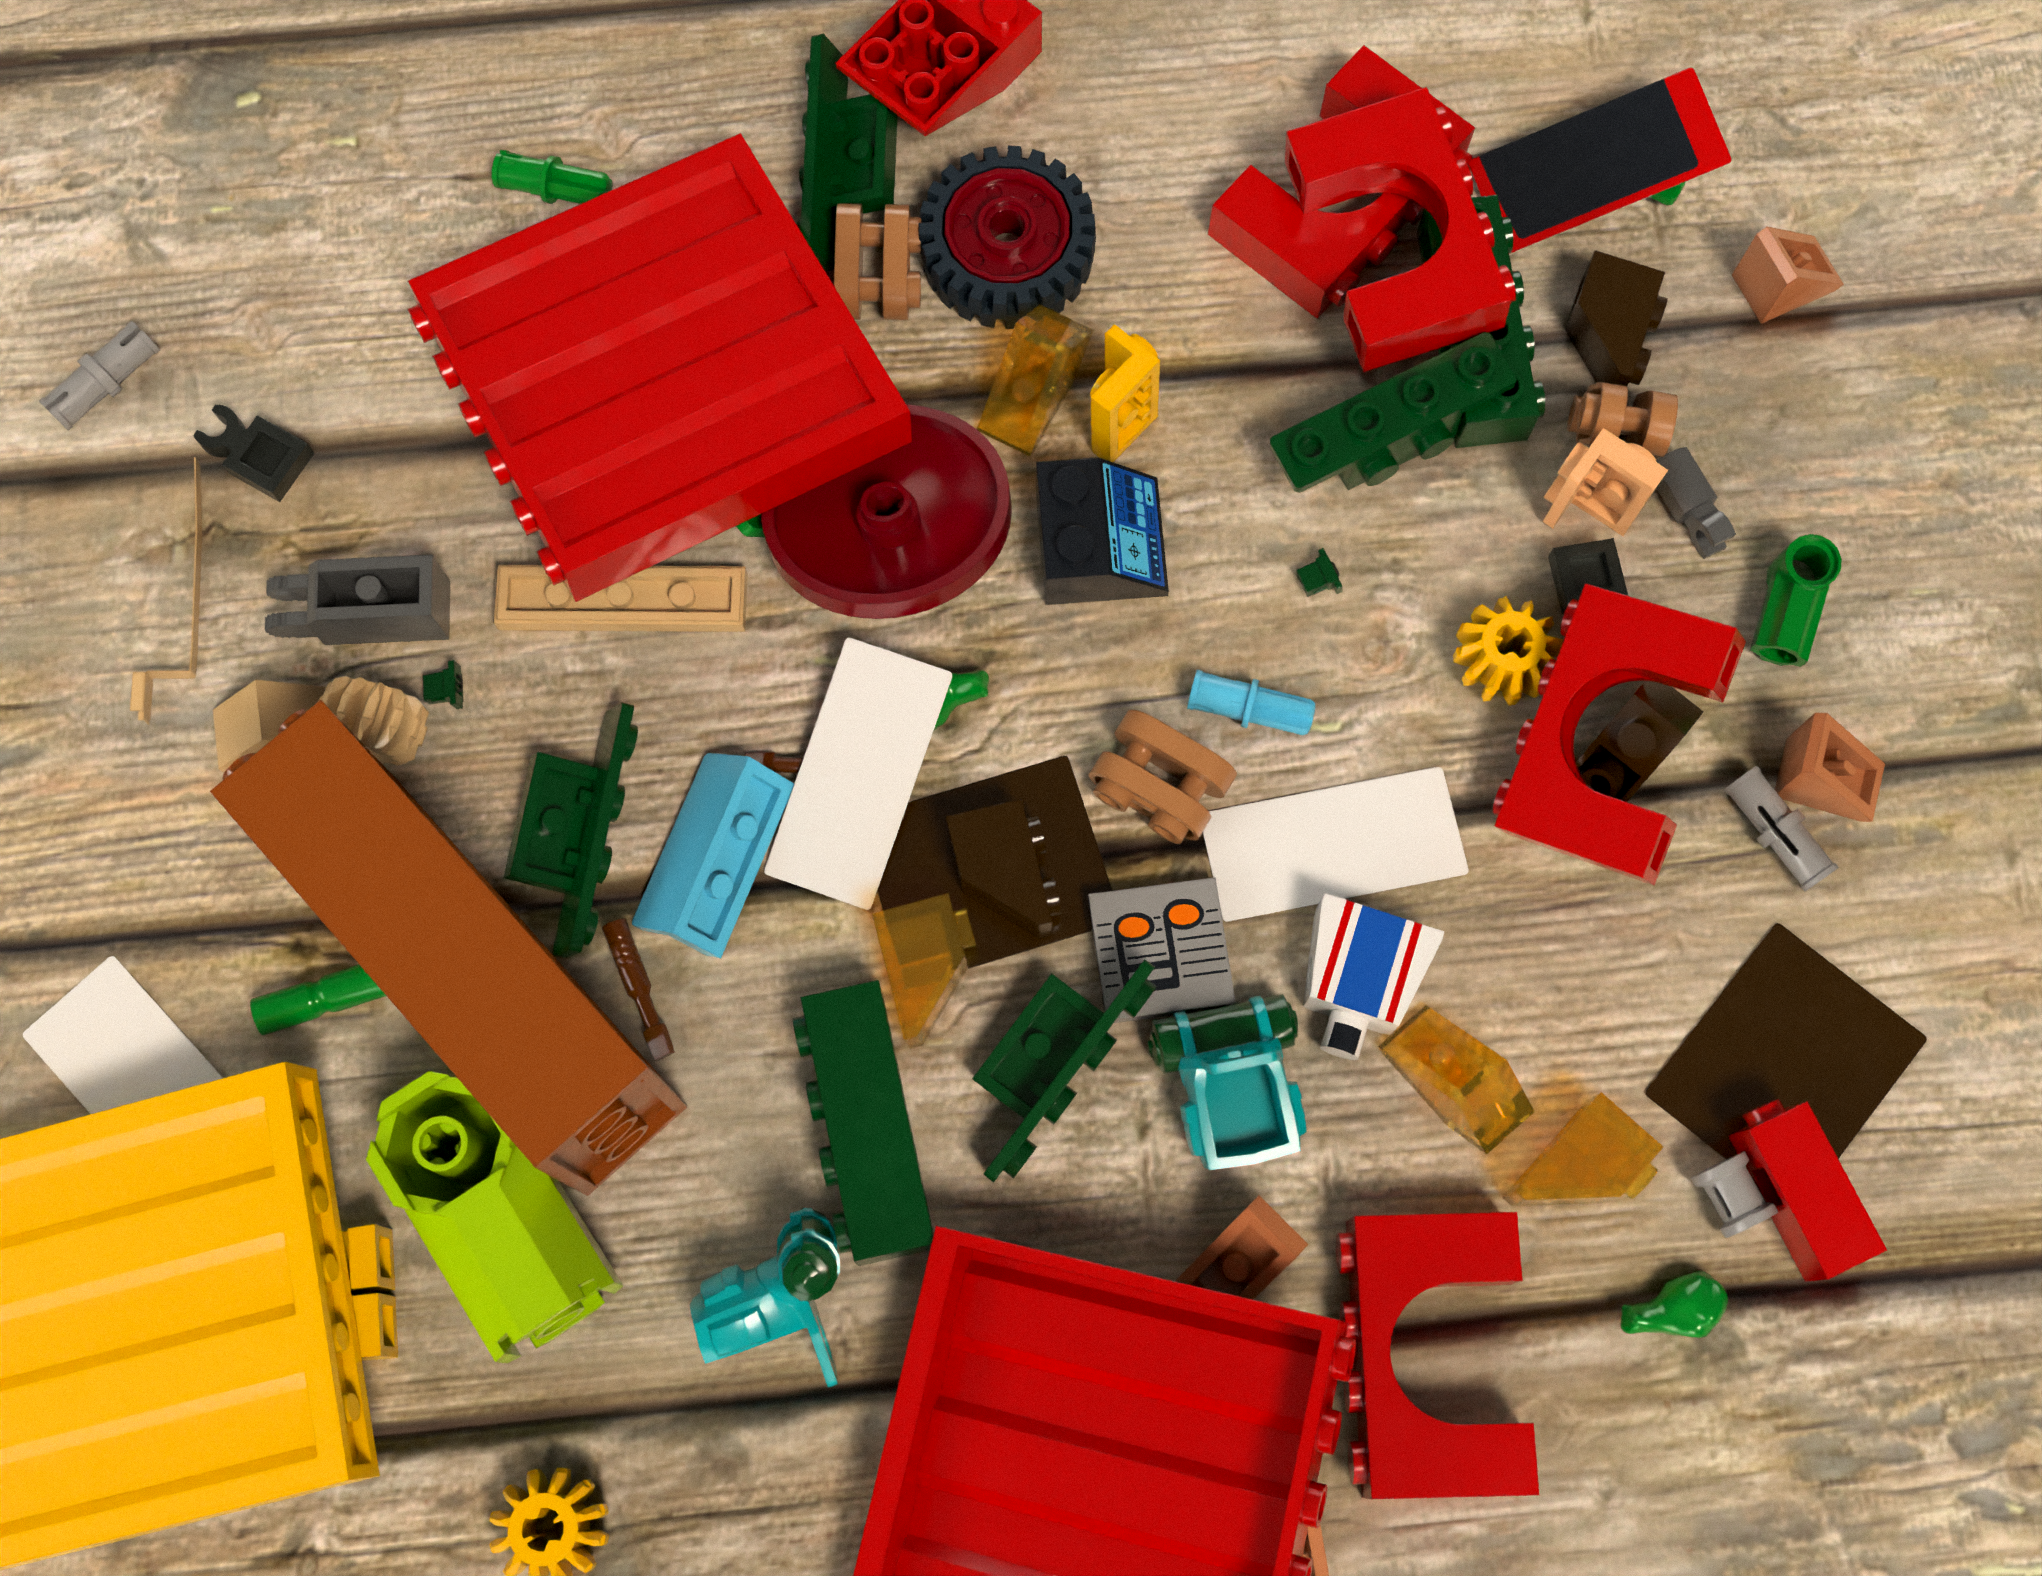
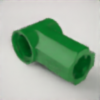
[1750,534,1842,667]

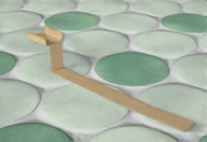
[130,457,202,725]

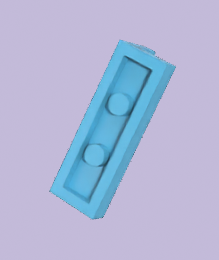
[632,753,794,959]

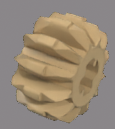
[318,676,429,766]

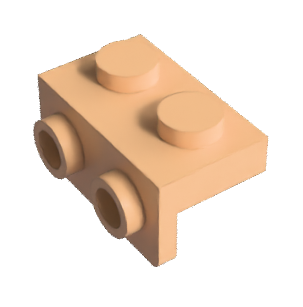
[1543,428,1668,536]

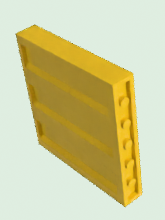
[0,1062,380,1571]

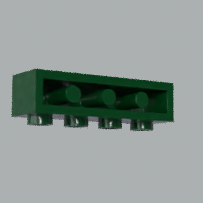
[1417,195,1545,448]
[793,980,934,1266]

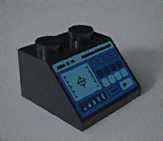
[1036,457,1169,605]

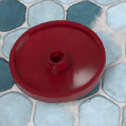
[761,404,1012,619]

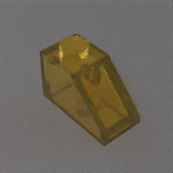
[977,305,1094,456]
[872,893,976,1049]
[1378,1005,1535,1155]
[1502,1092,1663,1206]

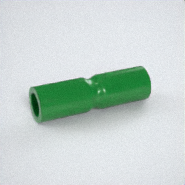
[250,964,386,1036]

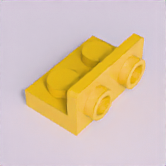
[1090,325,1160,462]

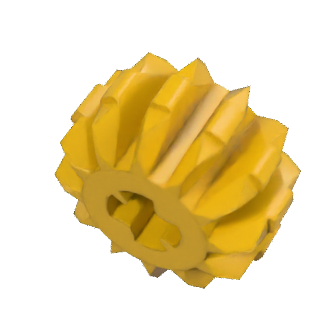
[1453,596,1563,706]
[490,1467,609,1576]

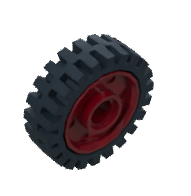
[919,145,1096,329]

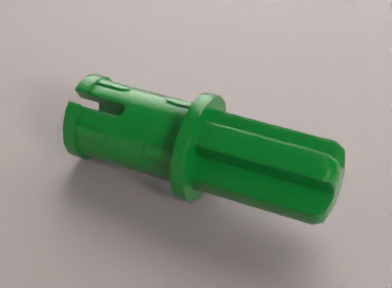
[491,150,613,204]

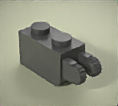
[265,555,450,645]

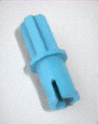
[1187,670,1316,735]

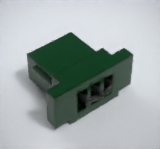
[1296,548,1343,597]
[422,660,464,709]

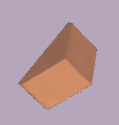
[1732,226,1844,324]
[1775,713,1885,822]

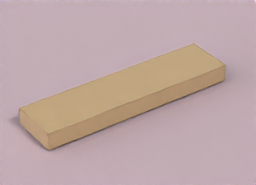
[494,565,748,632]

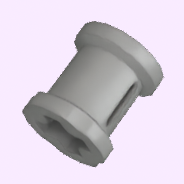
[1691,1151,1778,1238]

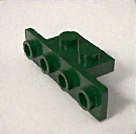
[796,34,898,272]
[1269,332,1517,493]
[503,702,638,958]
[972,959,1157,1182]

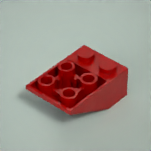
[836,0,1042,137]

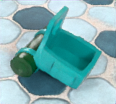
[1147,994,1307,1170]
[690,1207,840,1388]

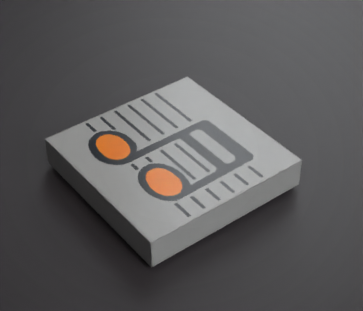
[1088,877,1236,1023]

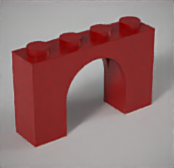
[1208,45,1475,319]
[1285,87,1516,372]
[1493,583,1746,886]
[1336,1212,1539,1500]

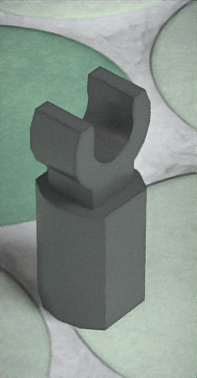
[1656,447,1736,559]

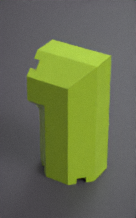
[366,1071,623,1364]

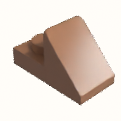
[1175,1195,1308,1300]

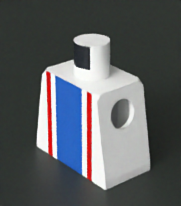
[1303,893,1444,1060]

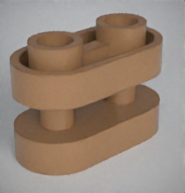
[834,203,922,320]
[1567,382,1678,458]
[1088,710,1237,844]

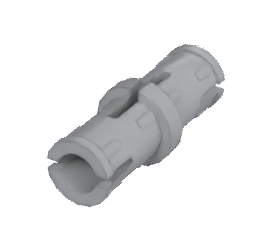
[39,321,160,431]
[1724,766,1839,892]

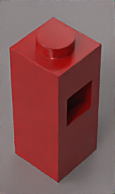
[1728,1098,1887,1282]

